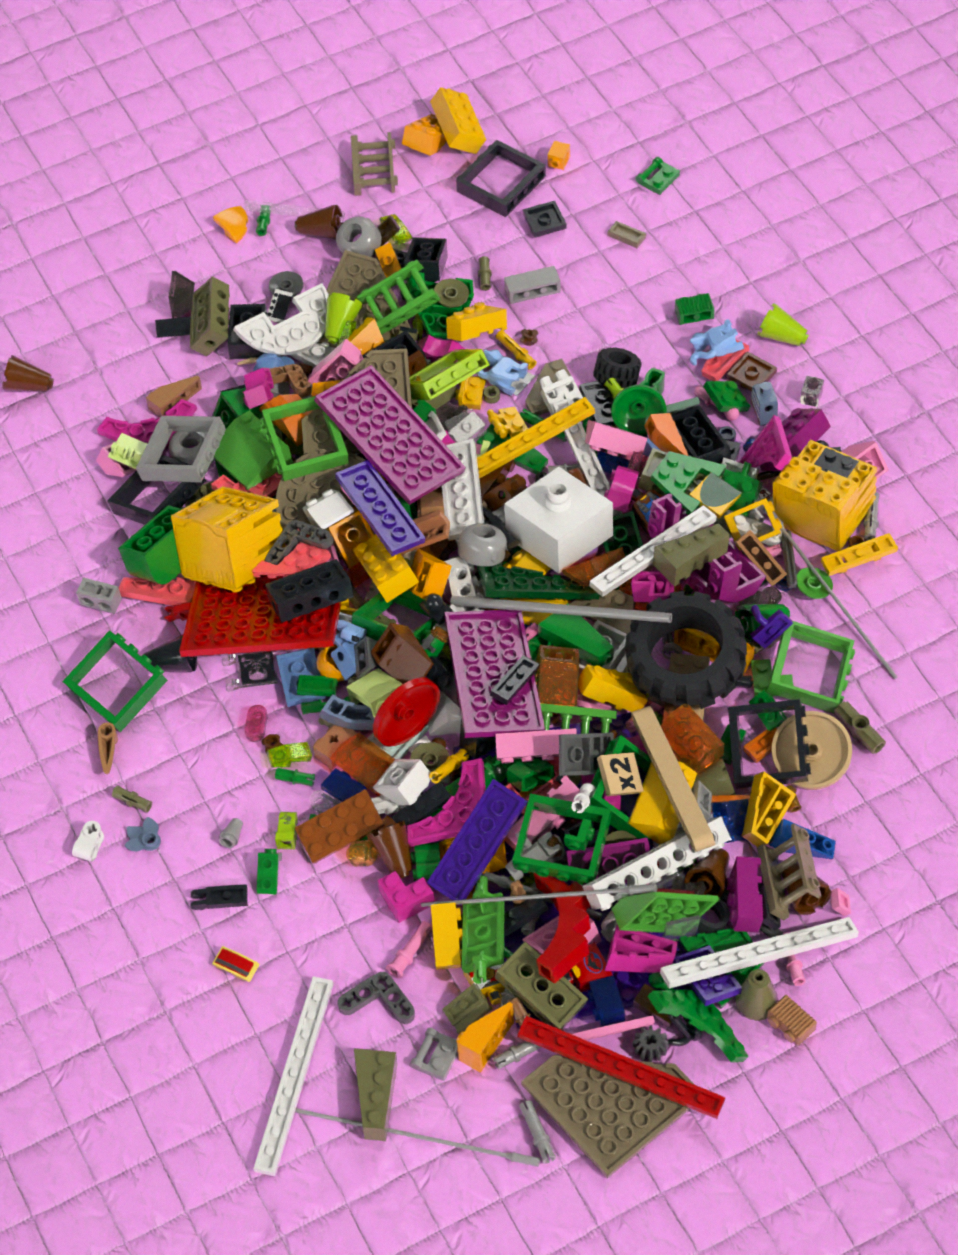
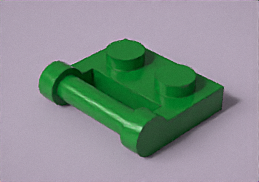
[635,157,680,195]

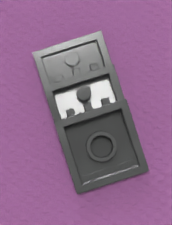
[559,733,614,776]

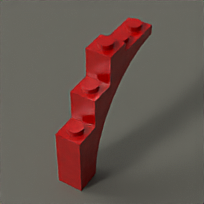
[534,873,591,984]

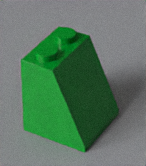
[212,388,263,429]

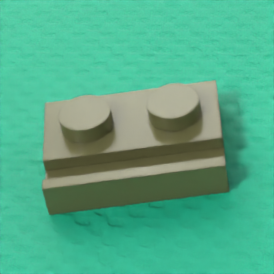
[442,983,493,1034]

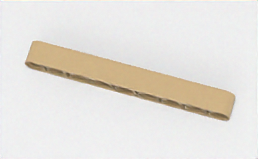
[631,706,715,852]

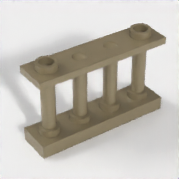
[351,132,398,196]
[757,823,821,921]

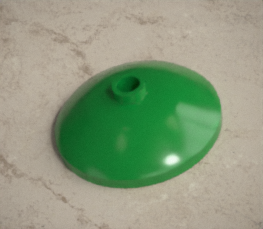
[611,385,667,436]

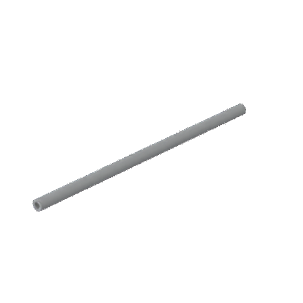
[450,596,672,623]

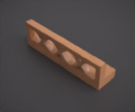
[401,510,450,555]

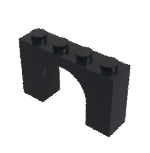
[426,656,460,708]

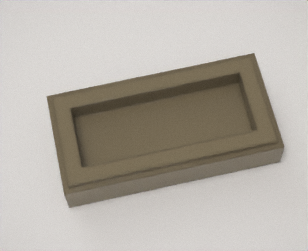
[608,221,646,249]

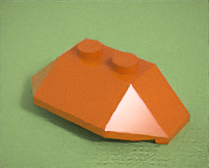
[259,394,313,446]

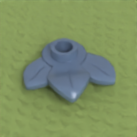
[125,817,161,852]

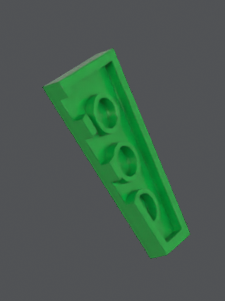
[476,423,548,475]

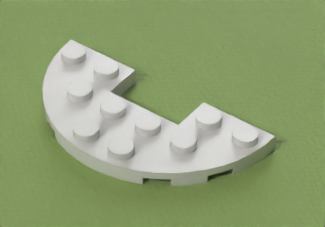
[234,283,328,355]

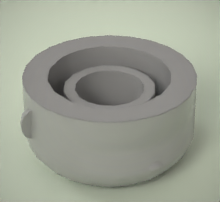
[336,216,382,257]
[169,431,214,466]
[458,523,507,566]

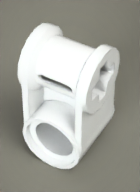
[72,821,104,862]

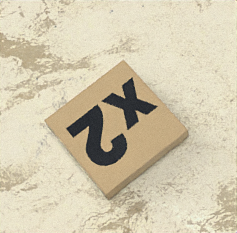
[597,752,644,796]

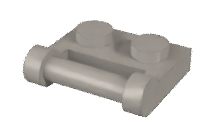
[410,1028,458,1081]

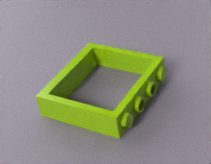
[409,349,489,400]

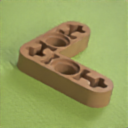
[270,364,311,397]

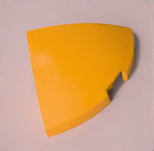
[213,206,248,243]

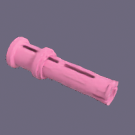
[386,921,433,978]

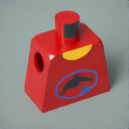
[564,942,613,992]

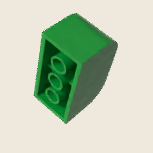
[118,505,182,584]

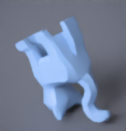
[690,319,744,365]
[477,349,528,396]

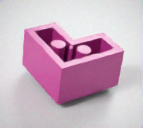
[631,571,674,603]
[378,871,434,923]

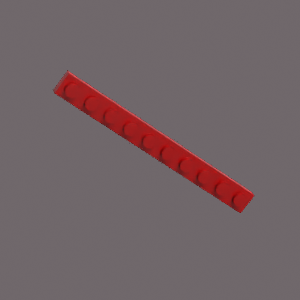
[517,1016,726,1119]

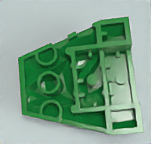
[406,272,474,339]

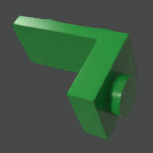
[257,848,282,895]

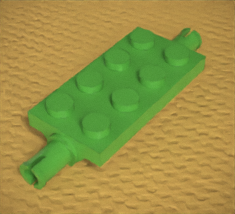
[462,876,504,984]

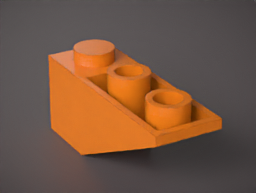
[644,413,688,456]

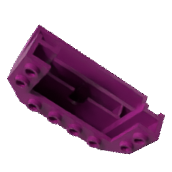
[648,493,766,604]

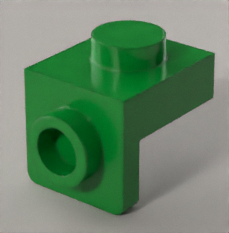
[564,818,595,851]

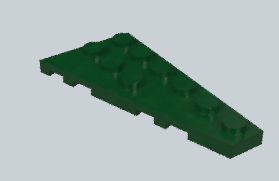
[477,563,600,600]

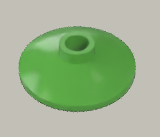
[796,567,833,599]

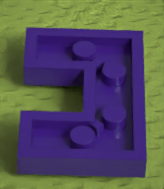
[673,945,742,1006]

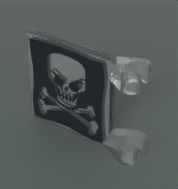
[222,651,278,692]

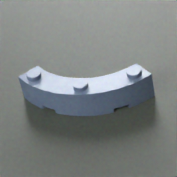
[319,694,375,730]

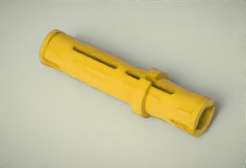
[495,330,537,370]
[429,749,469,784]

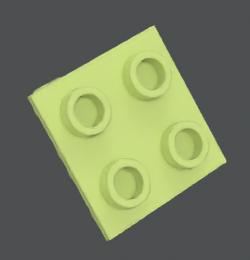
[108,433,147,469]

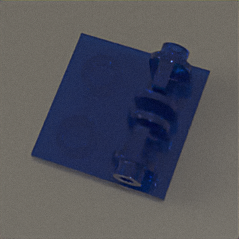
[711,799,748,843]

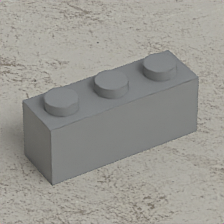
[504,266,561,304]

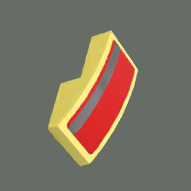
[212,946,260,982]

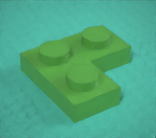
[751,659,793,697]

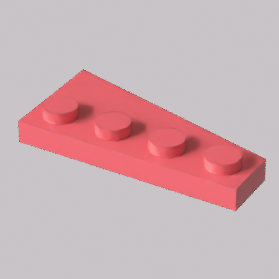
[119,577,196,606]

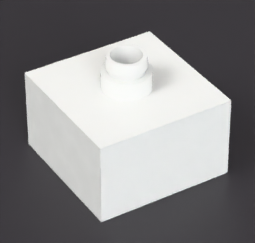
[504,467,613,574]

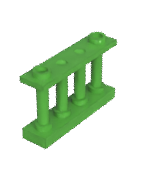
[357,260,441,335]
[540,703,617,733]

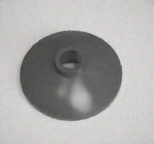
[269,271,304,297]

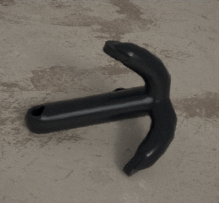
[668,1015,701,1046]

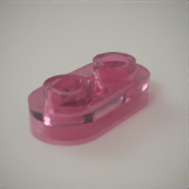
[245,705,268,742]

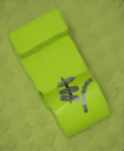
[275,812,298,850]

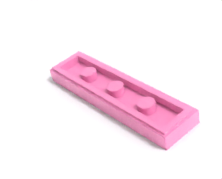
[572,1016,655,1040]

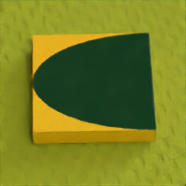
[689,472,741,519]

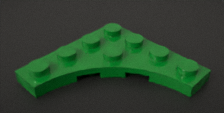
[647,990,749,1063]

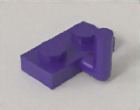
[750,605,793,649]

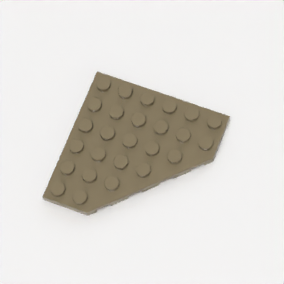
[317,250,411,348]
[302,349,412,455]
[521,1055,695,1179]

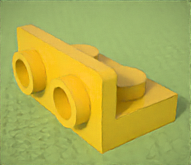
[456,376,486,410]

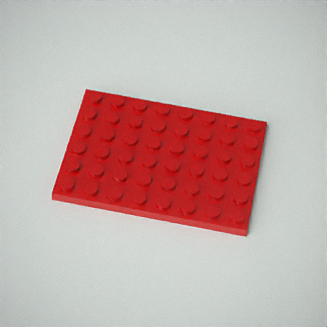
[179,569,345,657]

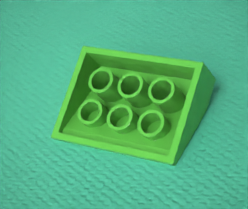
[214,411,293,490]
[612,892,719,934]

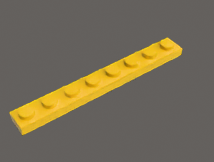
[477,397,595,479]

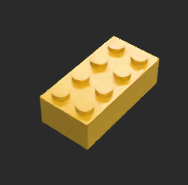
[430,87,486,154]
[353,534,419,603]

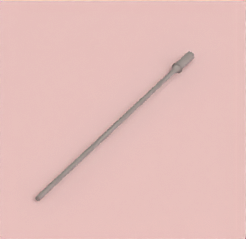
[763,508,898,679]
[421,884,657,907]
[295,1108,540,1167]

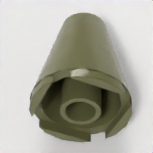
[694,758,736,796]
[735,969,778,1021]

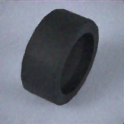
[691,894,730,934]

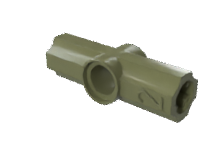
[834,701,886,754]

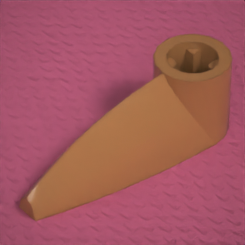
[98,722,118,775]

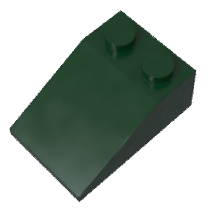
[603,511,643,567]

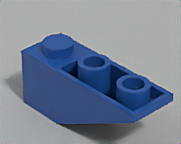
[769,819,836,859]

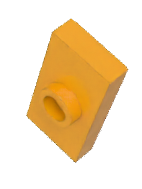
[375,243,402,278]

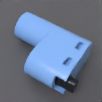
[337,619,367,644]

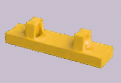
[820,533,898,576]

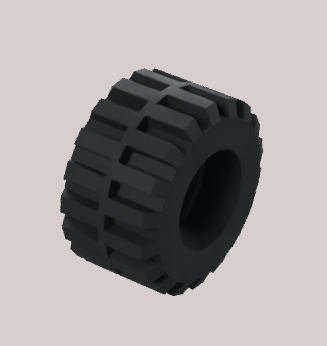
[593,347,642,389]

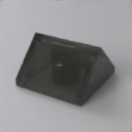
[168,271,195,318]

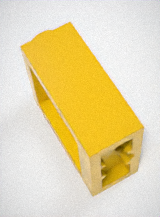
[723,498,782,550]

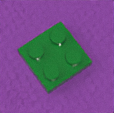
[703,381,751,412]

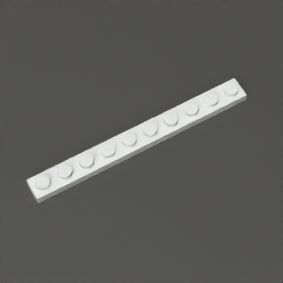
[660,917,859,988]
[253,976,334,1176]

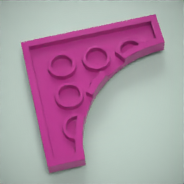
[97,399,197,455]
[739,415,792,470]
[407,758,486,847]

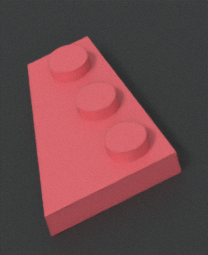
[701,340,750,381]

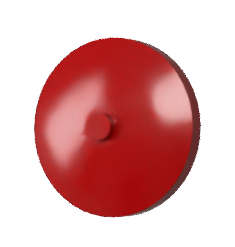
[373,677,440,747]

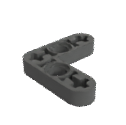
[266,520,334,565]
[338,972,415,1024]

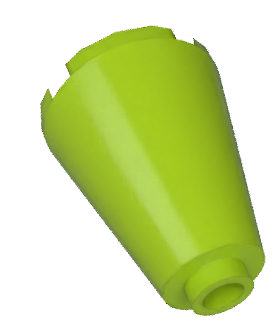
[325,293,362,344]
[757,303,809,346]

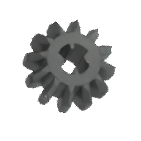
[632,1025,669,1062]

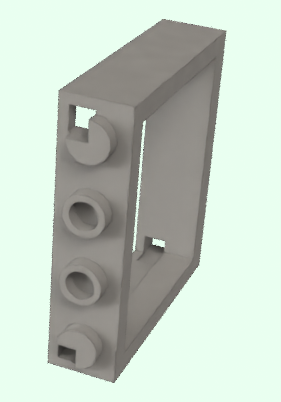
[136,416,226,482]

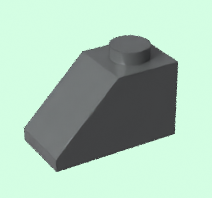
[354,636,378,679]

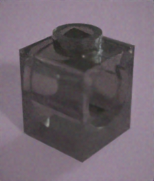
[800,376,824,407]

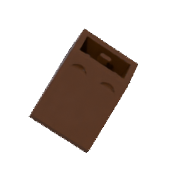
[371,623,433,684]

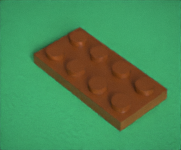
[295,789,385,864]

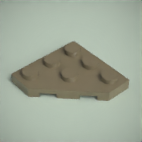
[525,358,571,416]

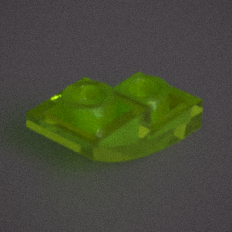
[379,214,412,245]
[267,742,312,768]

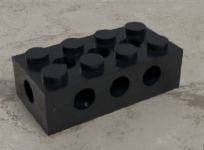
[265,559,354,623]

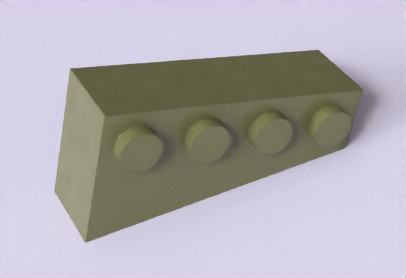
[653,524,730,586]
[354,1048,398,1141]

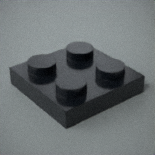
[523,200,567,238]

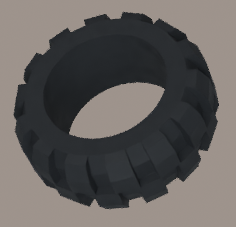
[625,591,747,711]

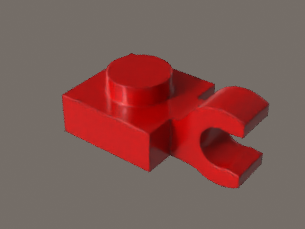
[164,602,191,622]

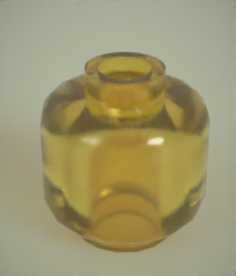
[346,840,378,867]

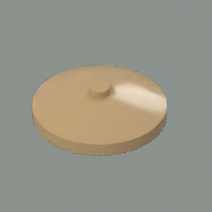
[772,711,852,790]

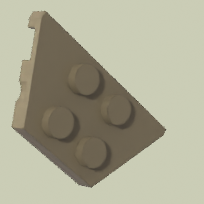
[569,589,636,634]

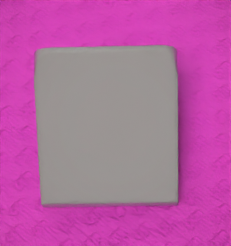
[271,382,289,398]

